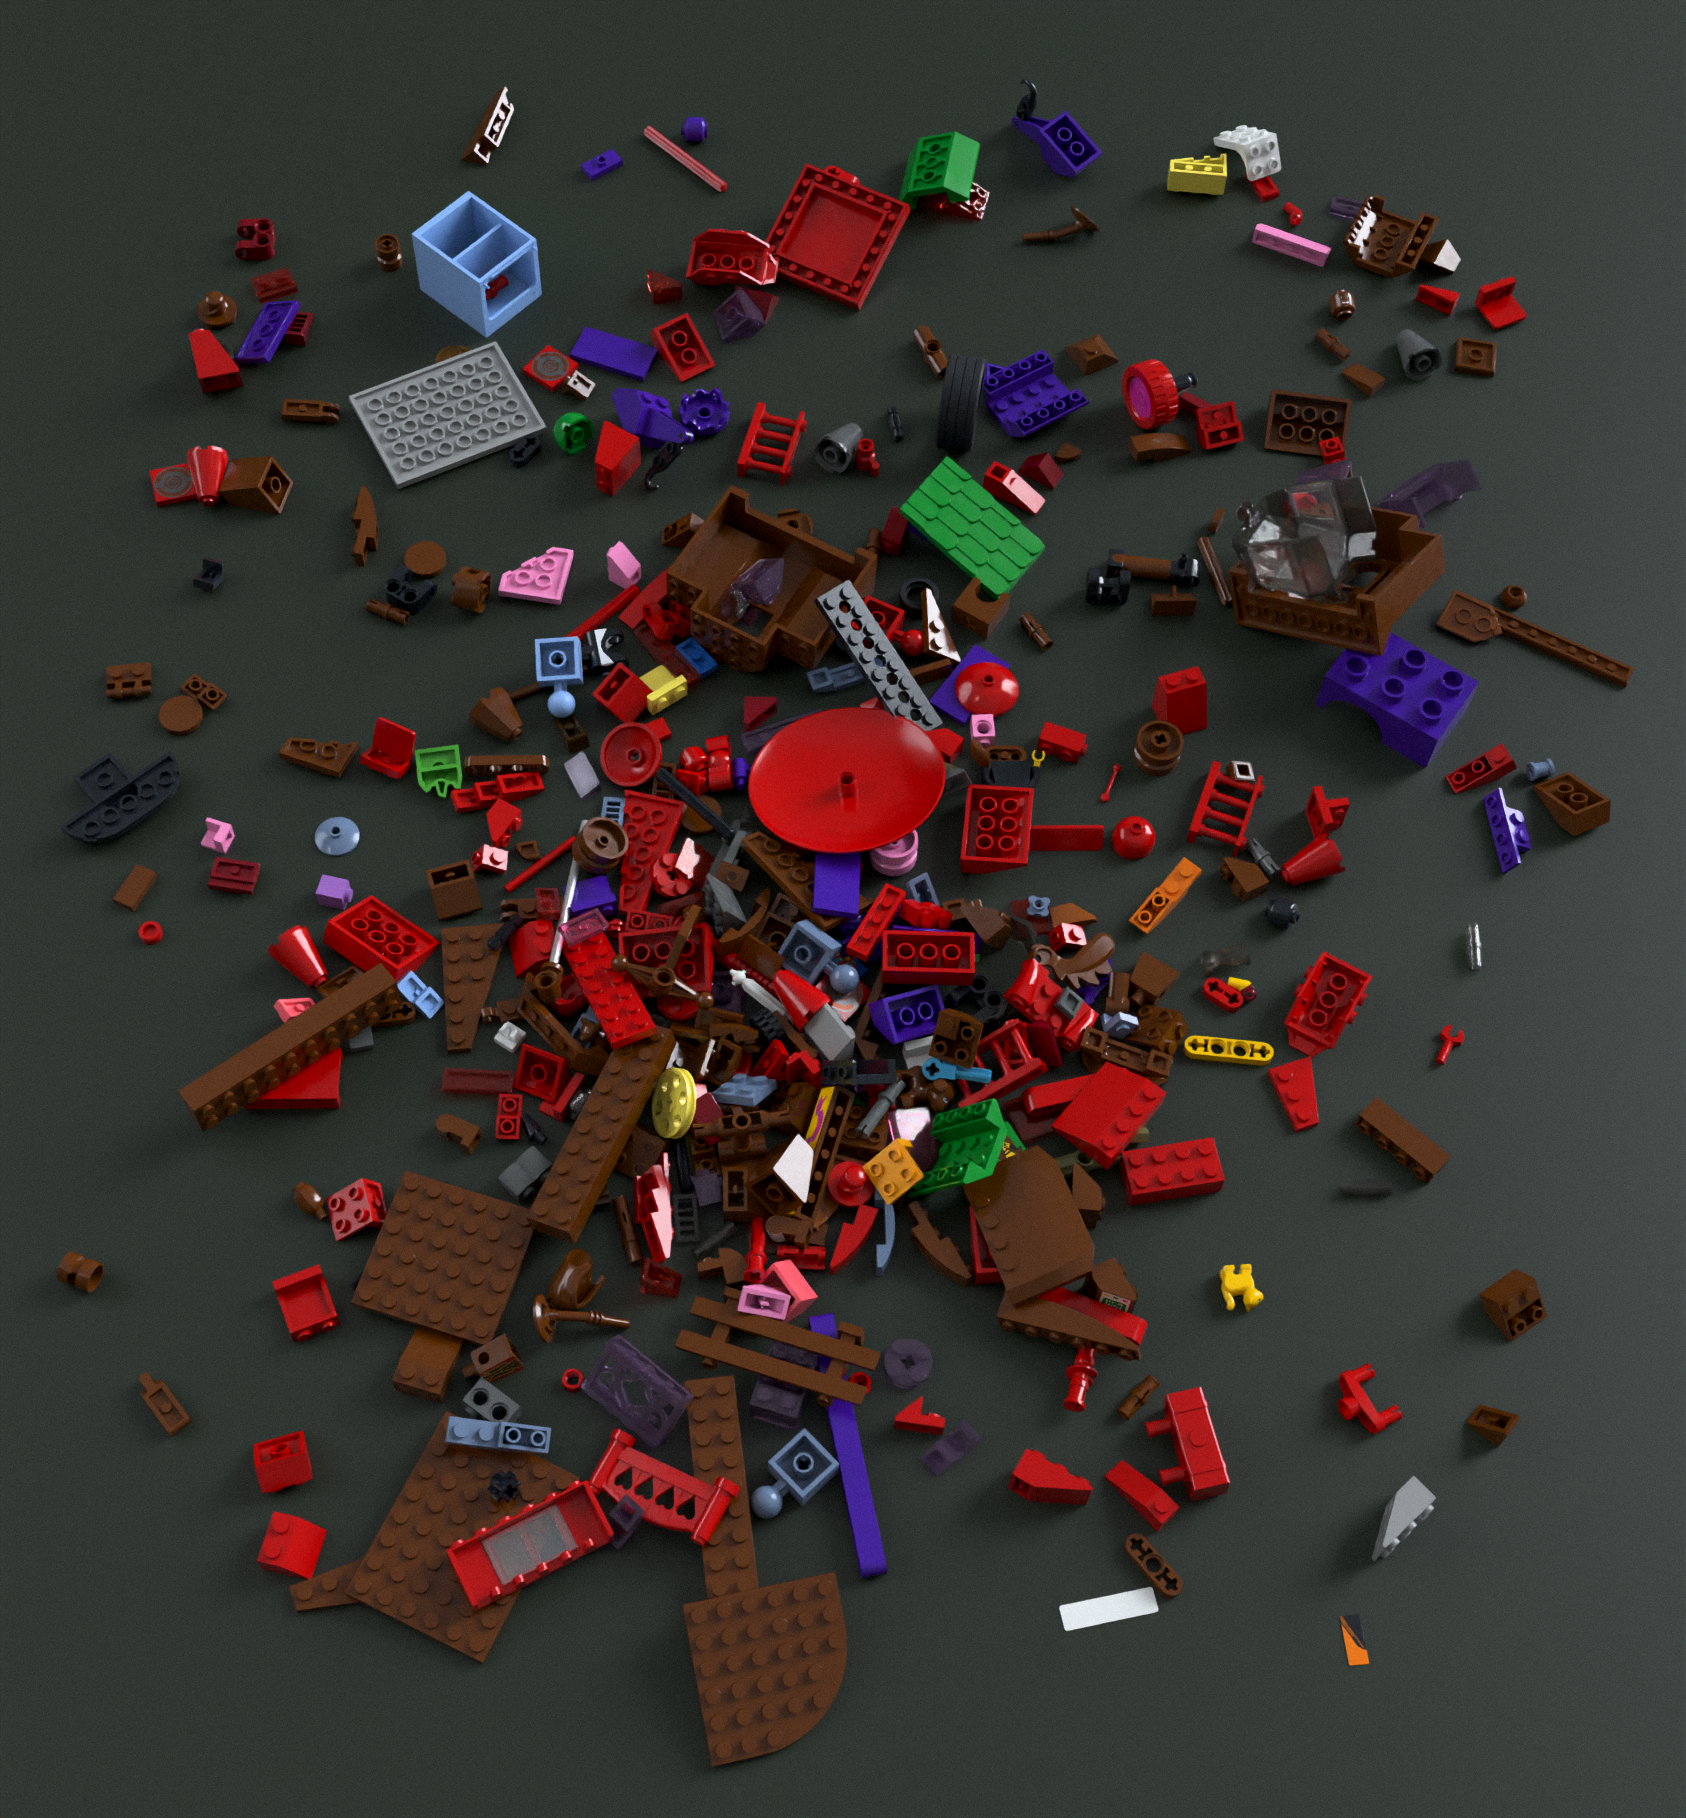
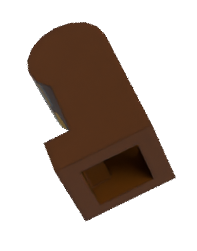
[436,1114,482,1156]

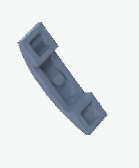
[807,658,883,692]
[873,1186,895,1276]

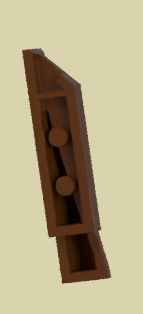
[461,87,514,165]

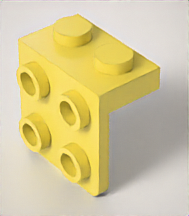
[640,665,687,716]

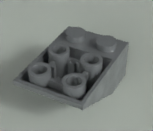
[704,874,747,938]

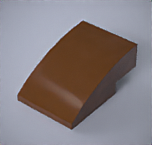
[754,892,816,952]

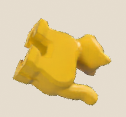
[1220,1264,1263,1312]

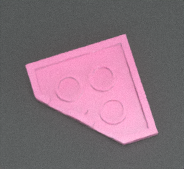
[498,547,574,605]

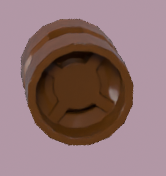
[374,234,403,272]
[57,1251,104,1293]

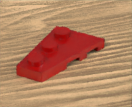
[1267,1056,1319,1133]

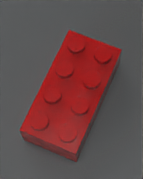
[881,930,975,986]
[1118,1137,1225,1206]

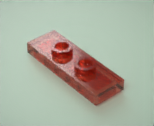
[442,1068,515,1095]

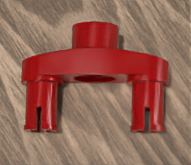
[1338,1363,1402,1434]

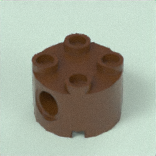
[450,566,492,613]

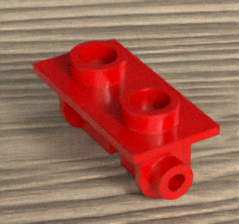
[777,1245,826,1270]

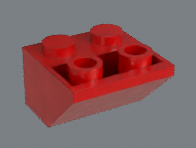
[592,662,653,723]

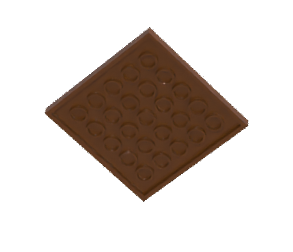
[351,1171,535,1346]

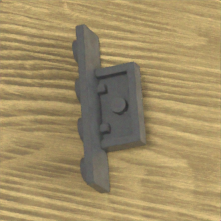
[701,820,754,894]

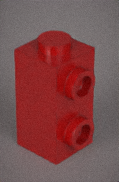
[1037,721,1088,763]

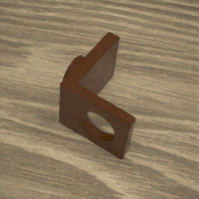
[715,860,750,892]

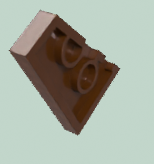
[279,738,359,778]

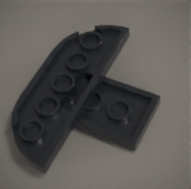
[60,751,180,843]

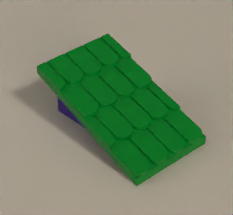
[900,456,1045,601]

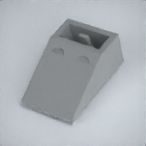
[1372,1476,1436,1562]

